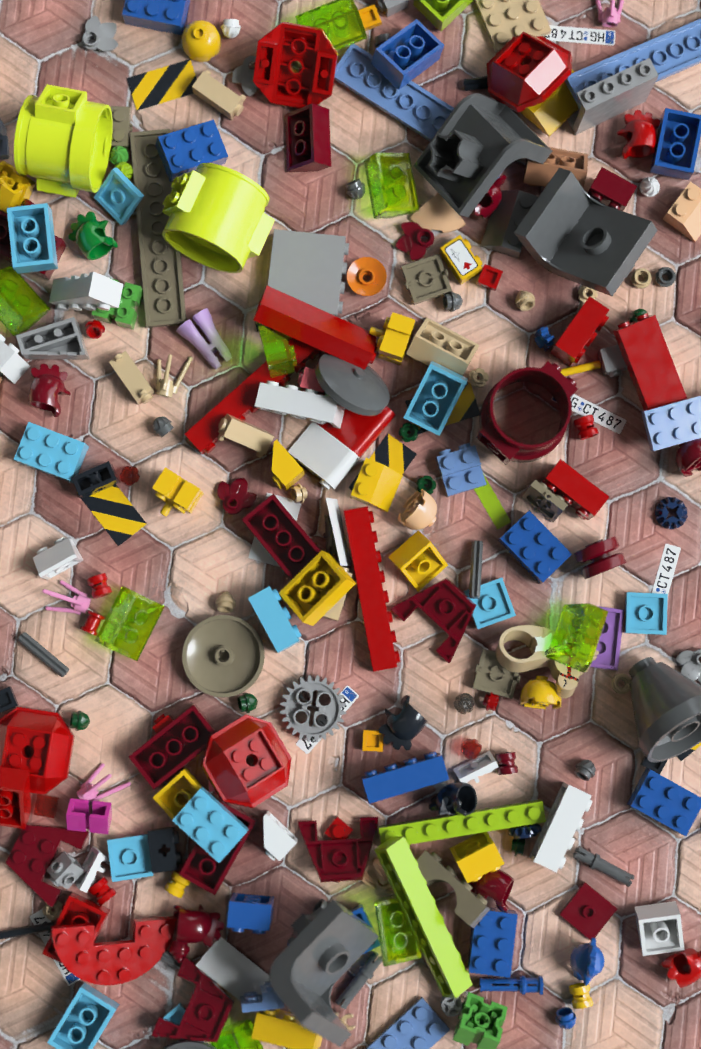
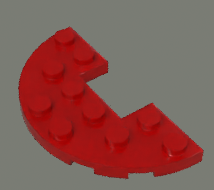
[51,916,176,985]

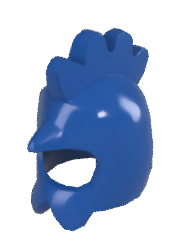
[570,938,605,986]

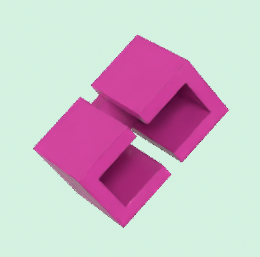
[66,798,112,834]

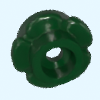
[399,423,418,442]
[416,476,436,495]
[511,838,525,856]

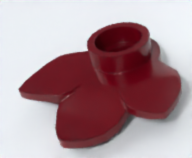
[395,222,434,260]
[217,478,257,515]

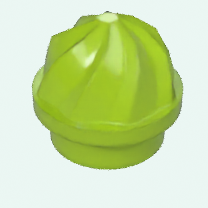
[114,162,133,180]

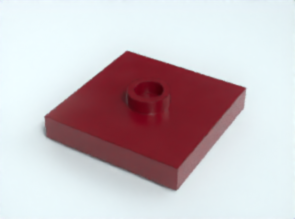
[559,882,617,940]

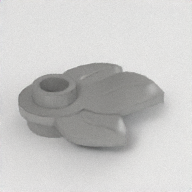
[82,16,118,52]
[232,56,258,97]
[676,648,701,684]

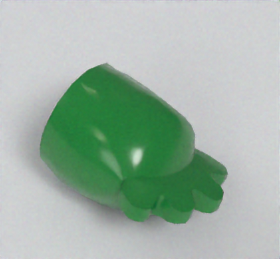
[68,211,118,260]

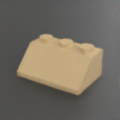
[406,318,479,376]

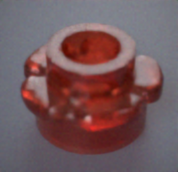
[120,466,140,486]

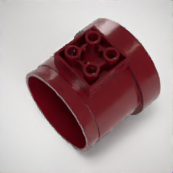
[476,361,578,465]

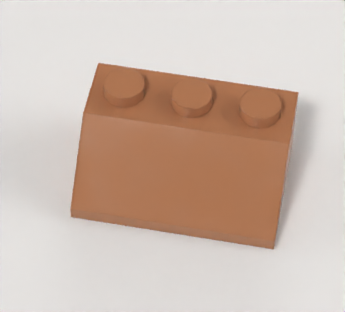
[523,147,588,188]

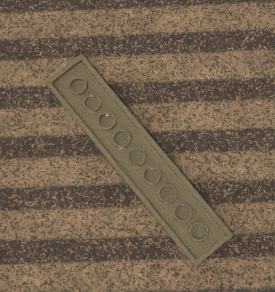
[130,129,187,328]

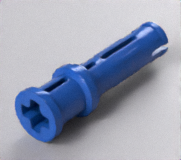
[480,975,543,995]

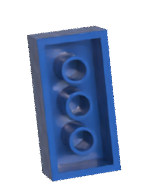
[362,751,449,804]

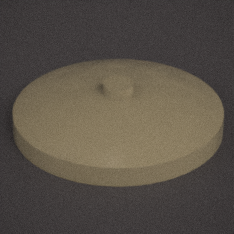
[182,615,265,697]

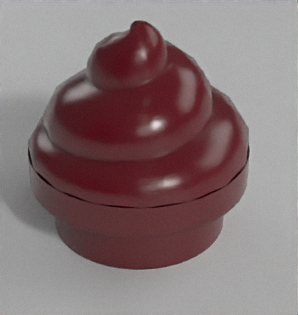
[169,941,190,963]

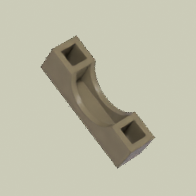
[417,850,490,928]

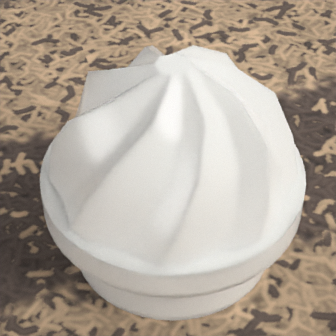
[221,19,241,39]
[640,177,660,197]

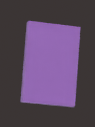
[579,605,624,670]

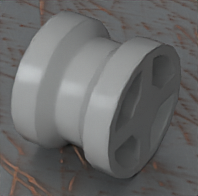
[441,996,462,1017]

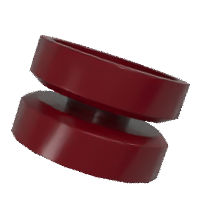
[574,536,627,579]

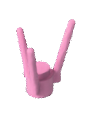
[595,0,624,27]
[42,580,91,615]
[77,763,131,803]

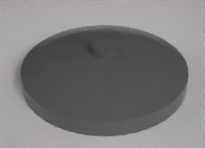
[315,353,390,416]

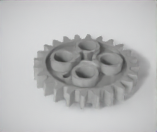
[280,675,346,742]

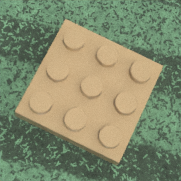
[475,0,551,54]

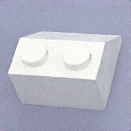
[33,537,83,580]
[263,811,298,862]
[635,901,684,956]

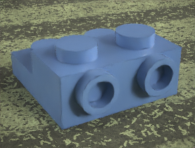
[436,443,487,497]
[240,981,285,1013]

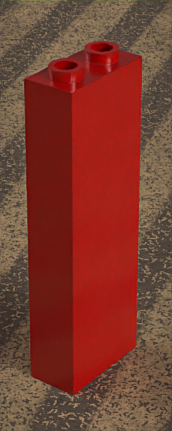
[253,286,377,370]
[613,313,687,411]

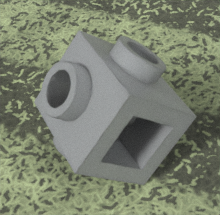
[47,851,85,890]

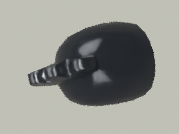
[378,695,427,750]
[428,782,477,817]

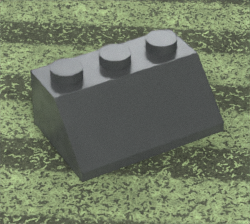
[480,190,538,259]

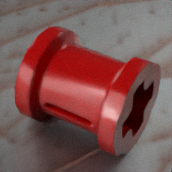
[80,610,105,636]

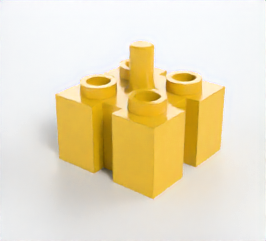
[0,160,36,213]
[369,312,415,366]
[152,467,204,517]

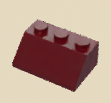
[285,103,331,172]

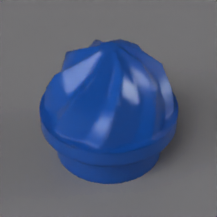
[555,1007,576,1030]

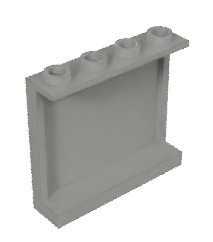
[567,58,659,135]
[268,229,349,317]

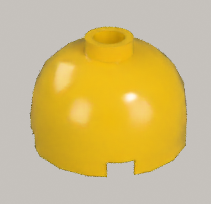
[181,20,221,62]
[520,676,562,709]

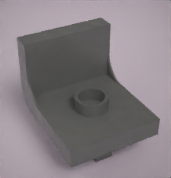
[414,93,553,217]
[514,168,658,296]
[269,899,379,1047]

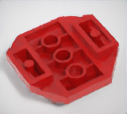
[253,21,338,108]
[486,32,572,112]
[0,707,75,795]
[201,714,292,808]

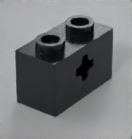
[71,461,120,499]
[147,826,182,873]

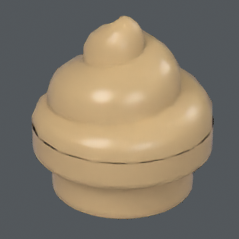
[515,290,535,311]
[215,591,236,613]

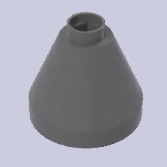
[629,657,701,762]

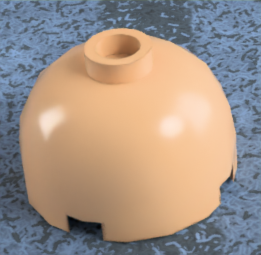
[398,489,437,530]

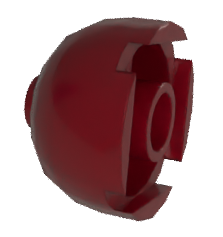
[675,438,701,477]

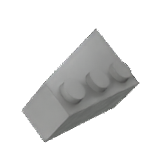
[16,317,89,359]

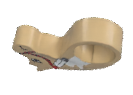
[496,625,599,698]

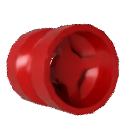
[574,414,599,440]
[87,573,112,599]
[88,877,117,906]

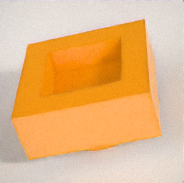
[356,4,382,32]
[362,730,384,752]

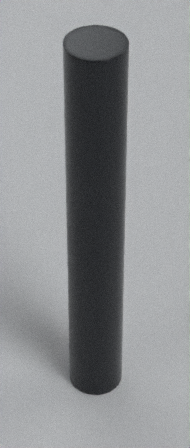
[0,922,55,940]

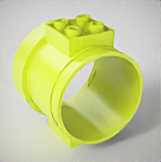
[14,84,113,198]
[162,163,275,273]

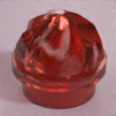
[461,739,482,759]

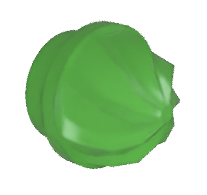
[109,146,129,165]

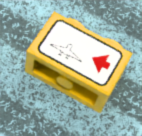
[439,235,483,285]

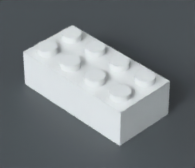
[529,782,592,873]

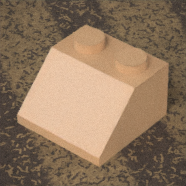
[662,181,701,243]

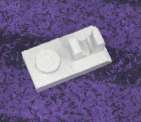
[453,751,499,783]
[74,846,110,893]

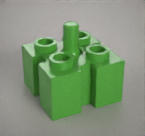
[91,278,143,330]
[453,992,508,1049]

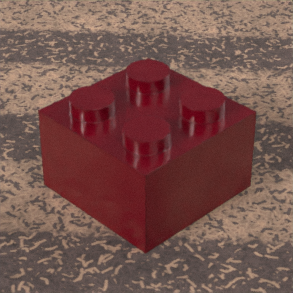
[588,167,637,211]

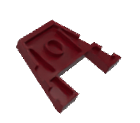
[391,577,476,663]
[298,817,378,882]
[6,825,90,908]
[151,957,235,1042]

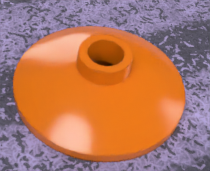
[347,257,387,297]

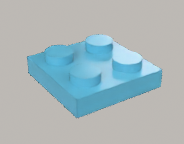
[94,168,144,225]
[463,578,516,630]
[624,592,668,635]
[107,834,154,882]

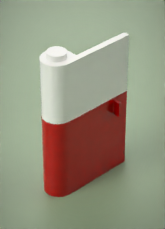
[288,406,396,490]

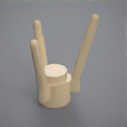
[155,354,193,398]

